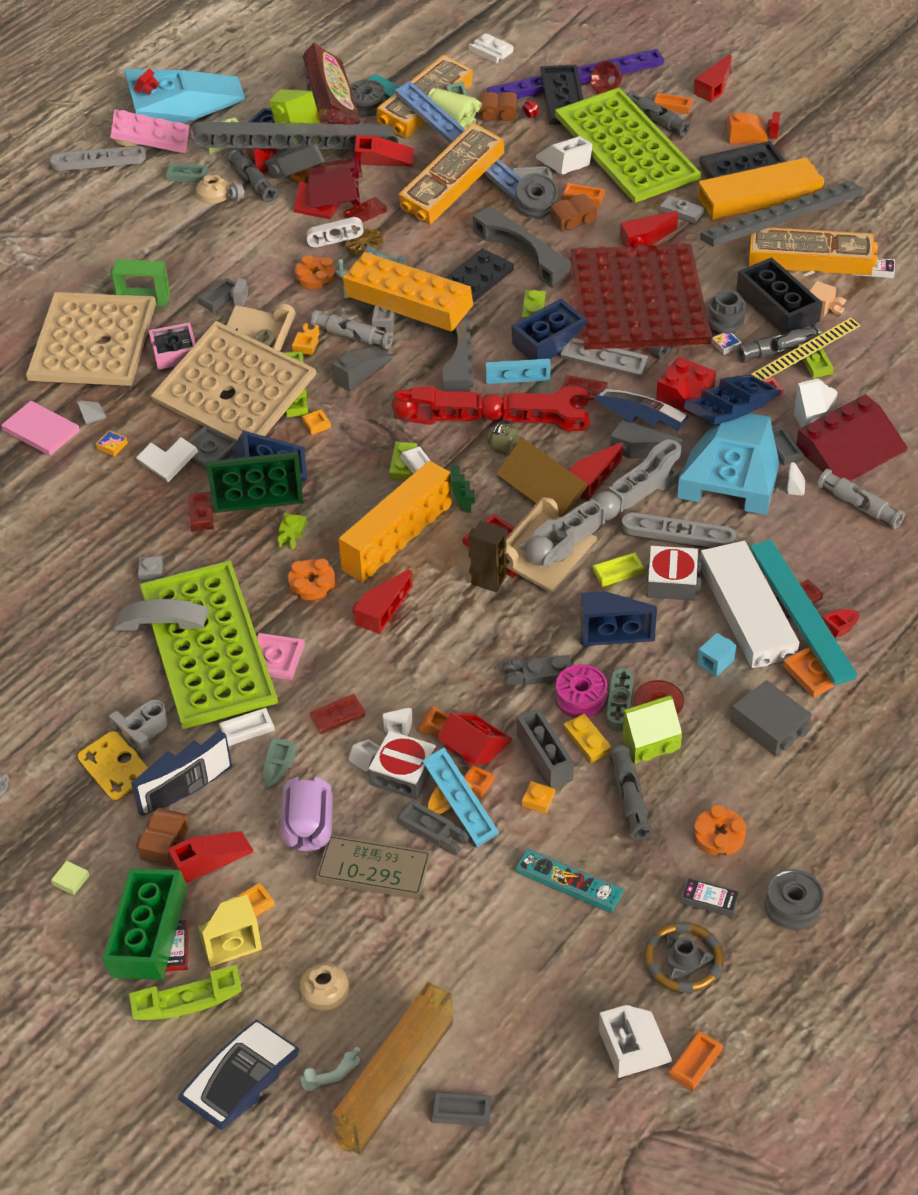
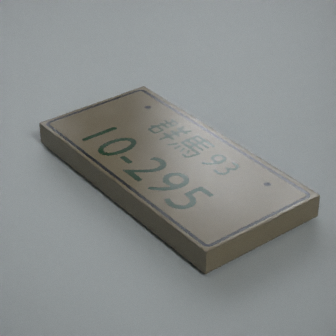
[316,835,431,900]

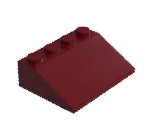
[796,394,908,481]

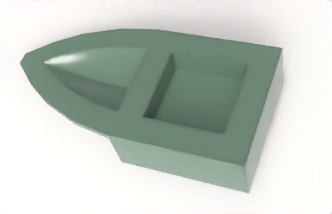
[263,738,298,788]

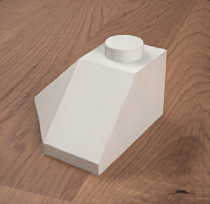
[793,378,838,428]

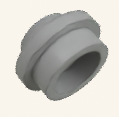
[227,182,244,202]

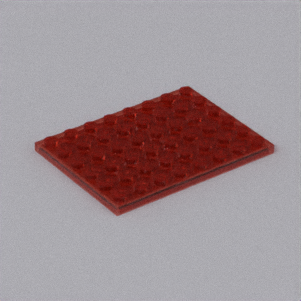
[571,243,712,350]

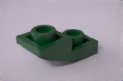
[450,465,475,513]

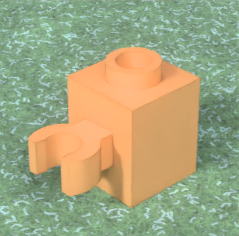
[810,281,846,318]

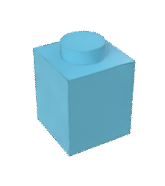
[697,633,736,677]

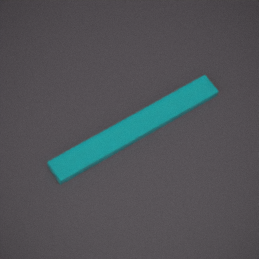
[750,539,857,686]

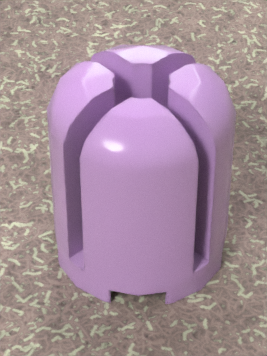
[279,777,333,852]

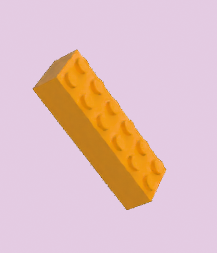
[343,252,473,332]
[339,460,452,583]

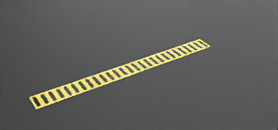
[752,318,861,380]

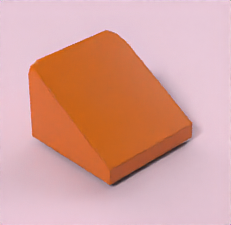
[417,705,449,736]

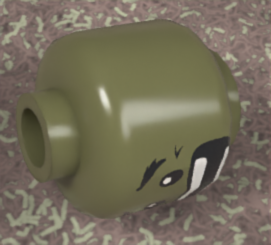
[488,423,522,454]

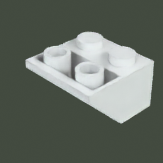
[536,136,593,174]
[599,1005,672,1078]

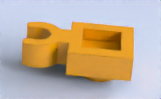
[292,323,319,355]

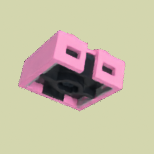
[149,322,196,370]

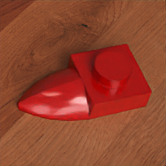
[821,609,859,638]

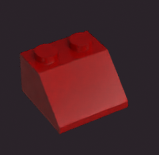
[437,712,512,766]

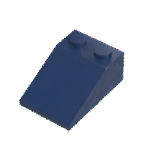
[511,298,587,360]
[233,430,307,481]
[580,591,657,646]

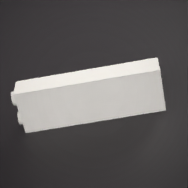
[700,541,799,669]

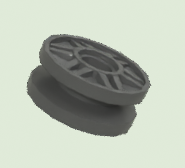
[348,79,386,116]
[515,173,557,218]
[765,869,824,930]

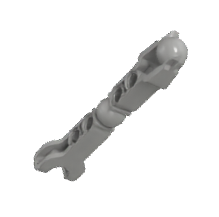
[520,439,681,567]

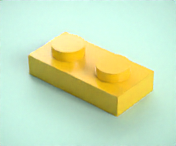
[563,714,612,763]

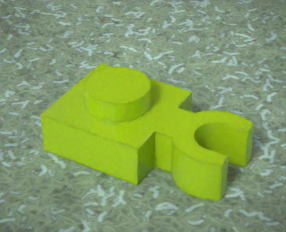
[278,513,308,550]

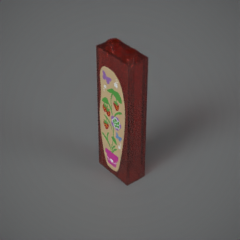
[302,43,361,125]

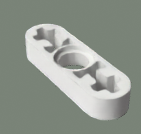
[306,217,363,247]

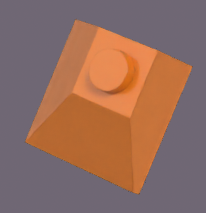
[725,112,768,144]

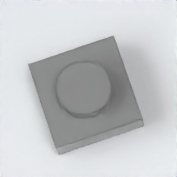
[231,279,248,306]
[138,556,164,581]

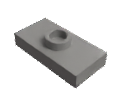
[660,195,704,223]

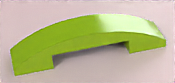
[129,965,242,1020]

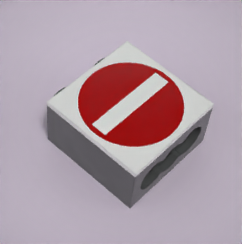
[647,546,702,601]
[369,731,436,800]

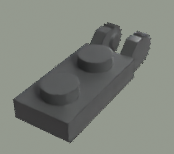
[502,655,572,685]
[397,800,470,856]

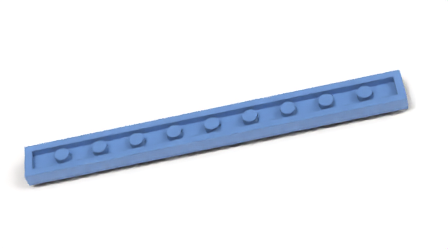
[395,81,521,201]

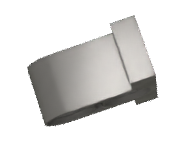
[109,700,168,759]

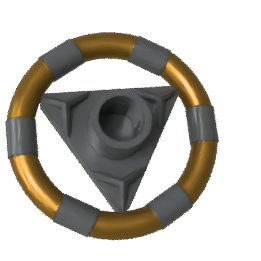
[644,922,724,992]

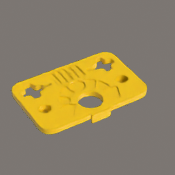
[78,731,148,800]

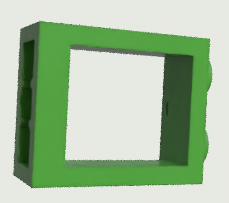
[110,259,170,306]

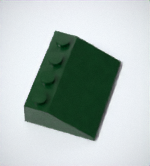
[206,452,304,513]

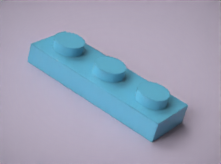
[486,359,550,384]

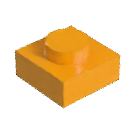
[522,781,555,814]

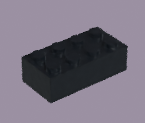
[736,257,822,334]

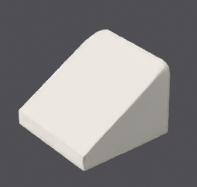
[787,462,805,495]
[383,708,412,736]
[349,739,380,772]

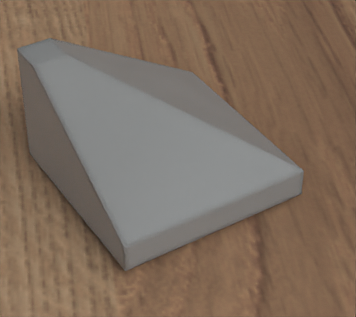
[77,400,106,425]

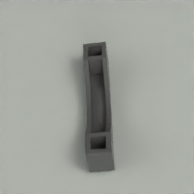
[473,206,571,288]
[443,311,474,392]

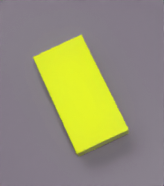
[592,553,645,587]

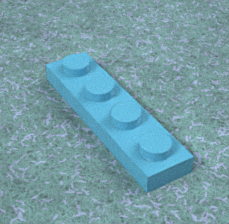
[422,748,499,847]

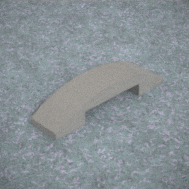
[114,599,209,631]

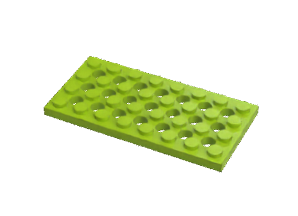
[555,88,701,203]
[140,560,278,730]

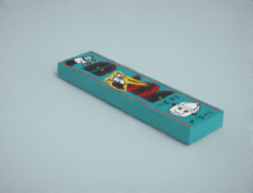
[516,848,623,913]

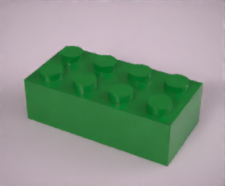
[102,868,188,980]

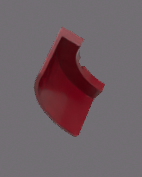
[309,156,363,209]

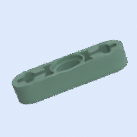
[606,668,634,731]

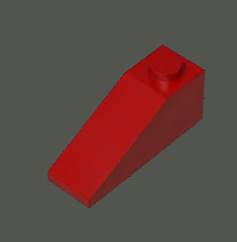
[620,211,678,253]
[567,443,623,501]
[352,569,413,634]

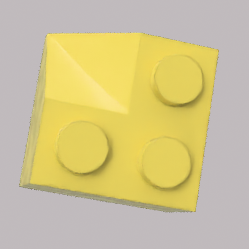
[198,894,262,967]

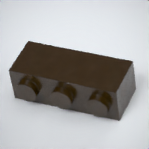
[468,520,507,593]

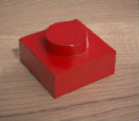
[767,112,781,139]

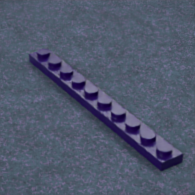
[487,49,664,99]

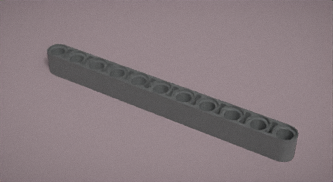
[191,122,398,149]

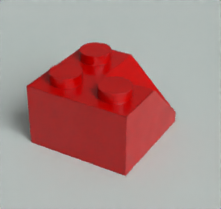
[656,357,716,415]

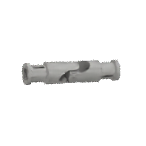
[311,310,393,349]
[818,469,905,529]

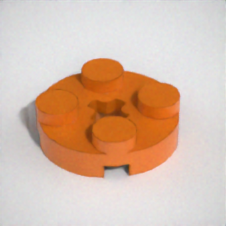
[295,255,336,289]
[288,559,335,600]
[694,805,747,856]

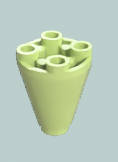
[428,88,482,130]

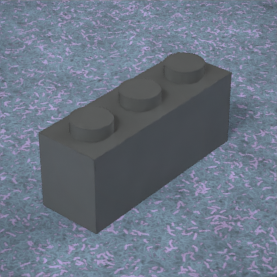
[517,708,574,788]

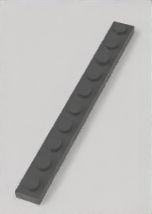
[700,181,863,247]

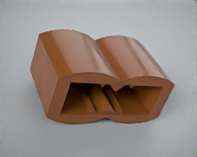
[478,92,517,121]
[551,194,597,231]
[136,808,189,866]

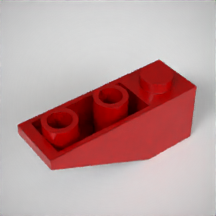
[694,55,732,102]
[355,135,414,167]
[167,831,253,884]

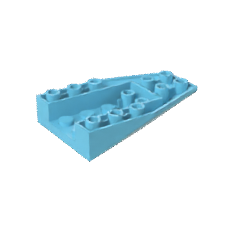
[124,69,245,123]
[677,413,780,515]

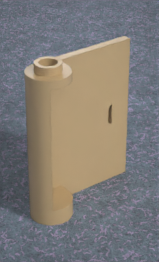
[226,304,296,351]
[506,497,597,593]

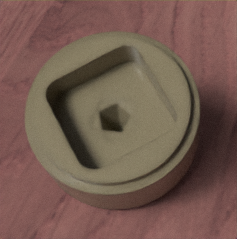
[253,329,275,347]

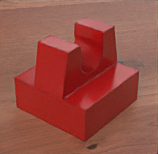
[133,68,159,95]

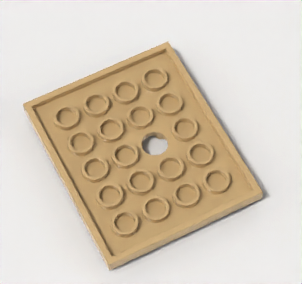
[26,292,156,386]
[151,321,317,441]

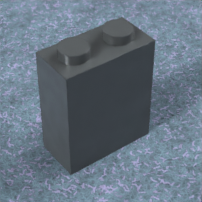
[731,680,812,756]

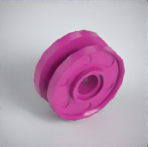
[556,664,608,718]

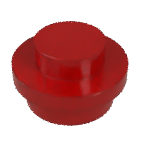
[522,100,539,119]

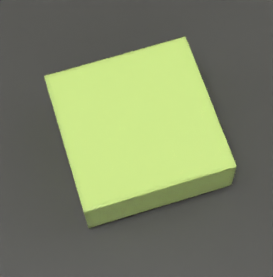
[51,861,89,895]

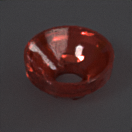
[591,61,622,94]

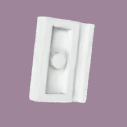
[469,33,513,63]

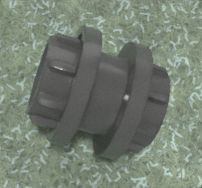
[708,290,746,334]

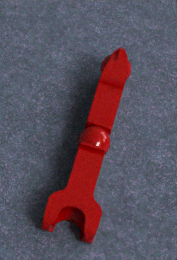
[391,386,590,431]

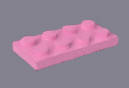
[110,109,189,154]

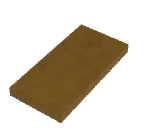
[496,438,588,517]

